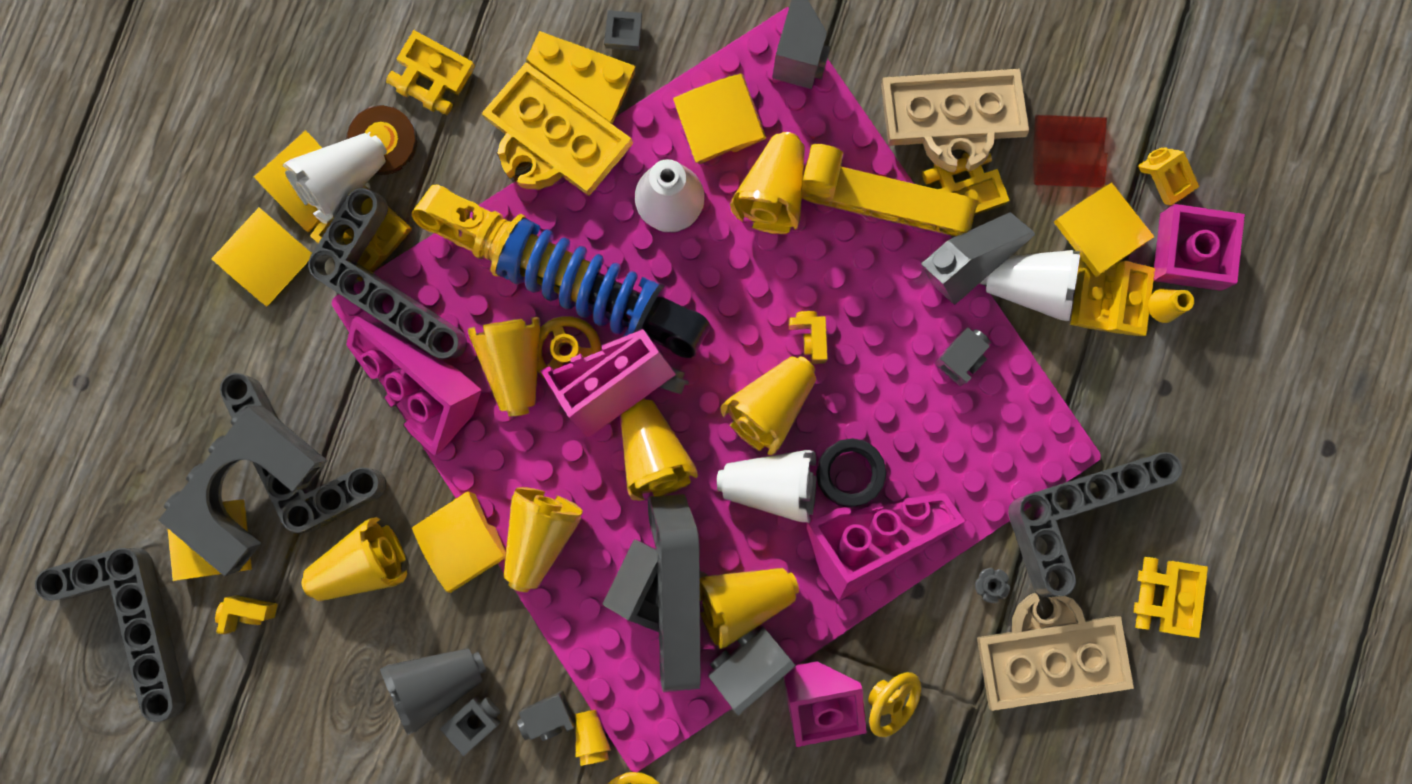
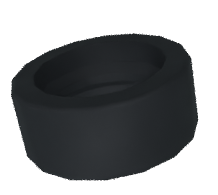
[816,438,886,507]

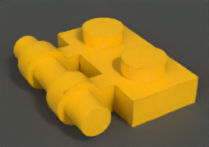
[386,30,475,115]
[922,153,1010,215]
[1133,557,1208,638]

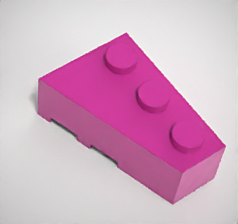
[540,329,676,438]

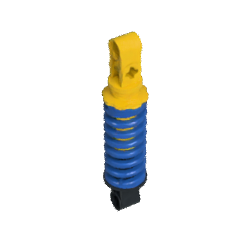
[411,185,710,358]

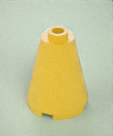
[730,132,805,234]
[468,317,540,417]
[720,357,816,455]
[620,397,698,501]
[504,487,582,592]
[301,517,407,601]
[699,568,799,649]

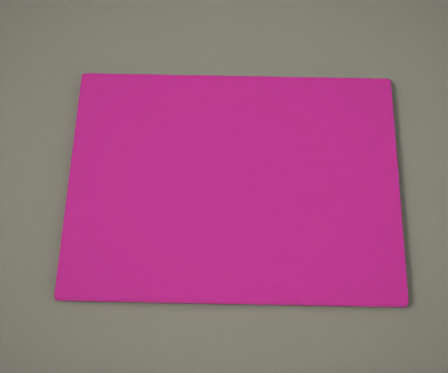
[332,7,1101,772]

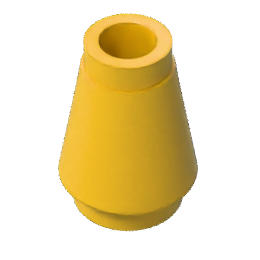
[1148,288,1194,323]
[575,710,611,766]

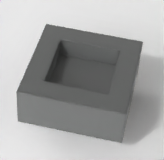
[604,10,642,51]

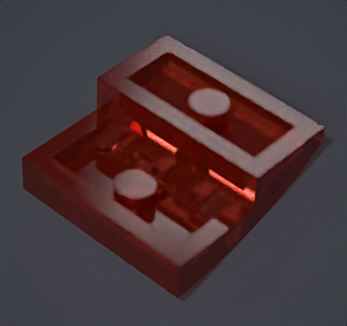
[1033,115,1108,188]

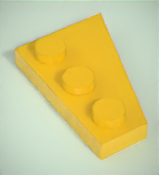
[526,31,635,124]

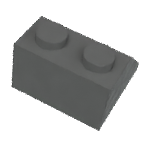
[772,0,830,89]
[602,539,708,632]
[708,626,795,715]

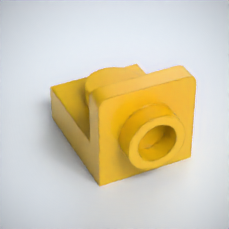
[1138,147,1199,206]
[789,311,827,364]
[215,595,278,635]

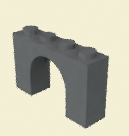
[158,406,328,576]

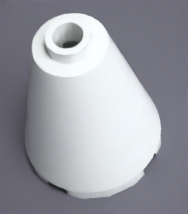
[283,133,387,224]
[635,160,704,232]
[980,250,1080,321]
[717,450,816,523]

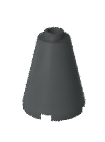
[380,648,487,735]

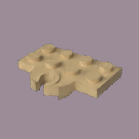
[881,69,1029,173]
[977,593,1134,711]

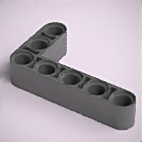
[308,188,467,358]
[220,373,386,533]
[1008,452,1182,598]
[648,494,700,692]
[35,548,186,722]

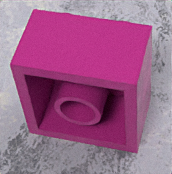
[1154,204,1245,291]

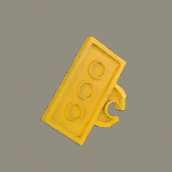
[482,63,633,196]

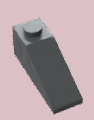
[921,212,1035,305]

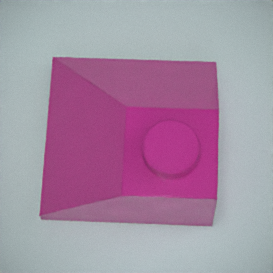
[783,662,867,747]

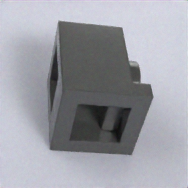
[934,328,991,386]
[517,690,576,741]
[440,695,501,756]

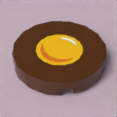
[346,105,418,175]

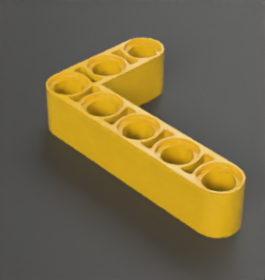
[802,144,978,236]

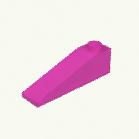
[346,317,481,456]
[806,493,966,600]

